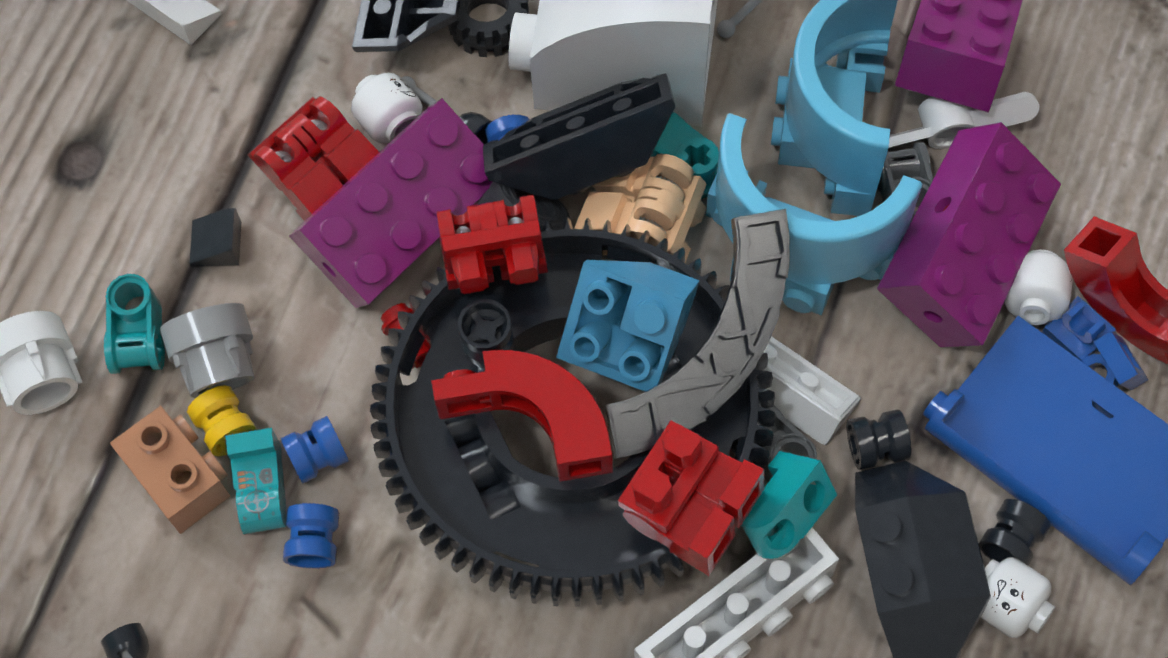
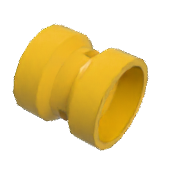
[187,385,257,457]

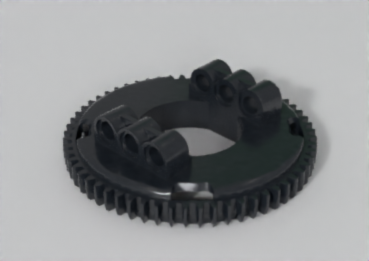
[370,217,775,607]

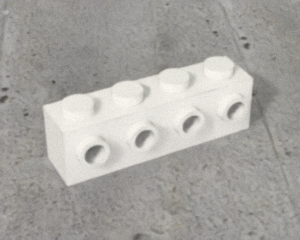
[634,528,839,658]

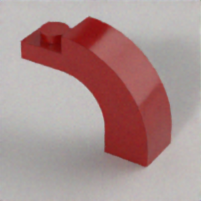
[1064,216,1168,364]
[431,350,613,482]

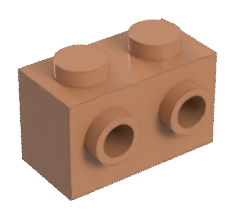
[110,405,230,534]

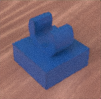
[1042,296,1116,361]
[1082,331,1149,390]

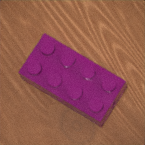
[289,98,492,308]
[877,122,1061,347]

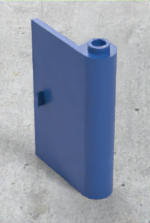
[923,316,1168,586]

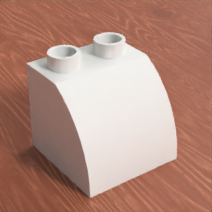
[509,0,718,127]

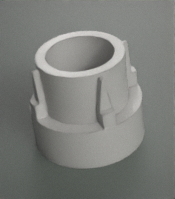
[160,303,255,398]

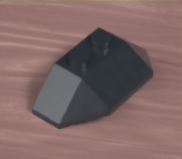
[352,0,461,52]
[483,73,676,200]
[855,460,991,658]

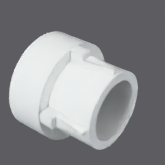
[0,311,82,415]

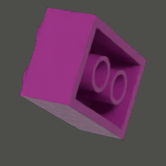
[895,0,1023,112]

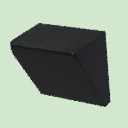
[189,208,242,267]

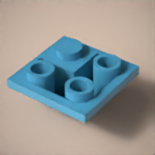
[556,260,700,392]

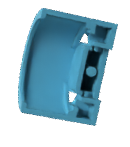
[771,0,898,216]
[706,113,923,315]

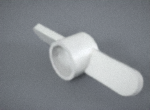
[889,92,1039,149]

